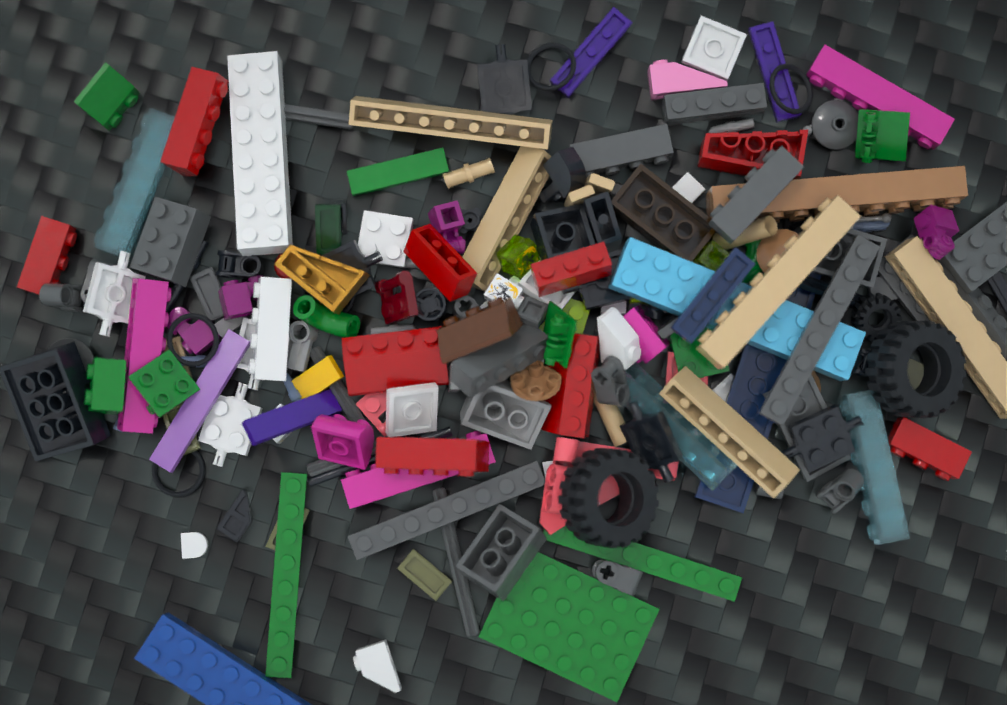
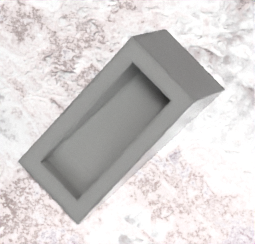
[214,316,248,338]

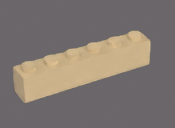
[463,146,552,292]
[659,366,800,498]

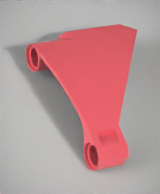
[539,437,679,535]

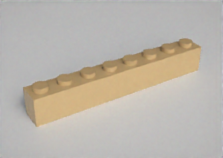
[349,96,553,149]
[696,196,861,369]
[885,236,1007,419]

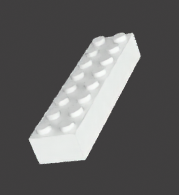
[227,51,293,256]

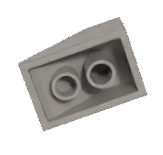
[460,380,551,450]

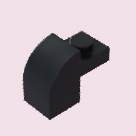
[539,147,586,203]

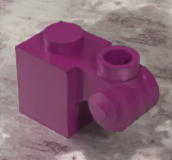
[428,200,466,254]
[914,204,959,260]
[218,275,263,320]
[167,307,222,355]

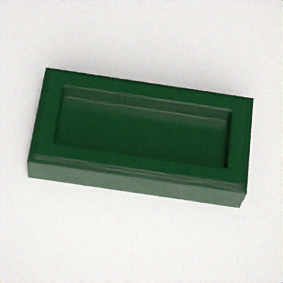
[315,204,342,255]

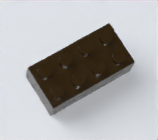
[611,164,716,262]

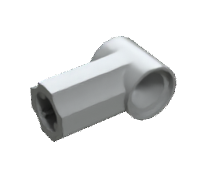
[287,321,318,372]

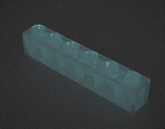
[94,108,175,257]
[624,362,737,491]
[840,390,910,545]

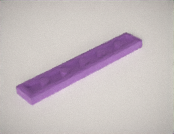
[149,329,250,473]

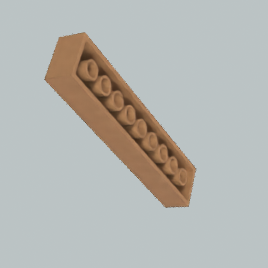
[705,166,968,223]

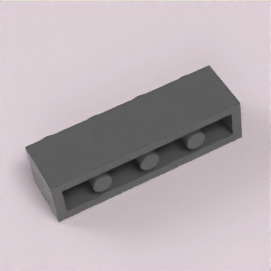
[662,83,767,126]
[569,124,674,178]
[708,146,804,245]
[450,323,549,398]

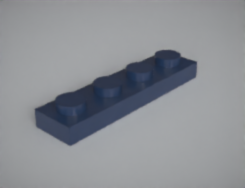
[670,247,755,344]

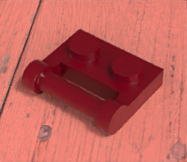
[375,270,419,325]

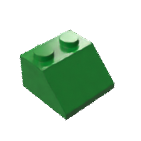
[74,62,140,131]
[84,358,126,415]

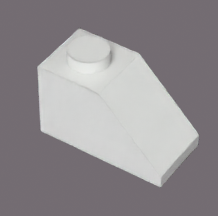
[597,307,641,370]
[353,640,402,692]

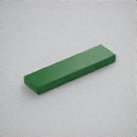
[347,148,449,196]

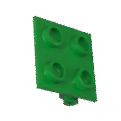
[855,109,910,163]
[543,301,577,368]
[669,327,730,378]
[128,349,200,418]

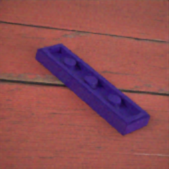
[550,7,633,98]
[748,21,801,123]
[242,389,342,446]

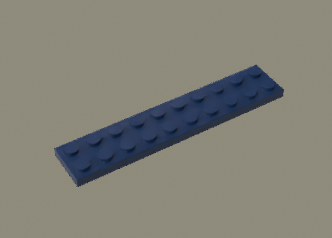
[694,272,821,513]

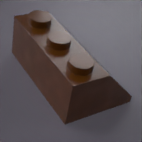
[437,296,523,364]

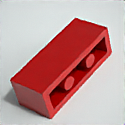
[17,216,77,295]
[403,224,478,302]
[531,242,612,297]
[884,417,972,481]

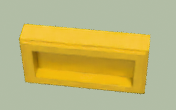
[292,355,344,399]

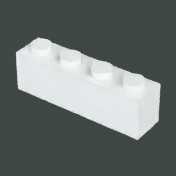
[249,277,292,381]

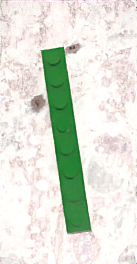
[265,472,307,678]
[543,526,742,602]

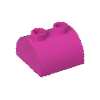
[623,305,670,364]
[311,414,374,470]

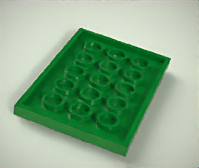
[478,552,660,702]

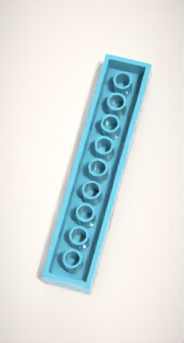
[608,237,866,381]

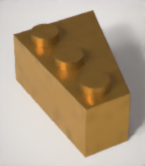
[274,245,370,315]

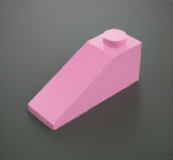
[647,60,728,100]

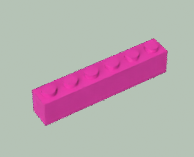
[806,45,955,149]
[117,278,171,434]
[341,431,495,509]

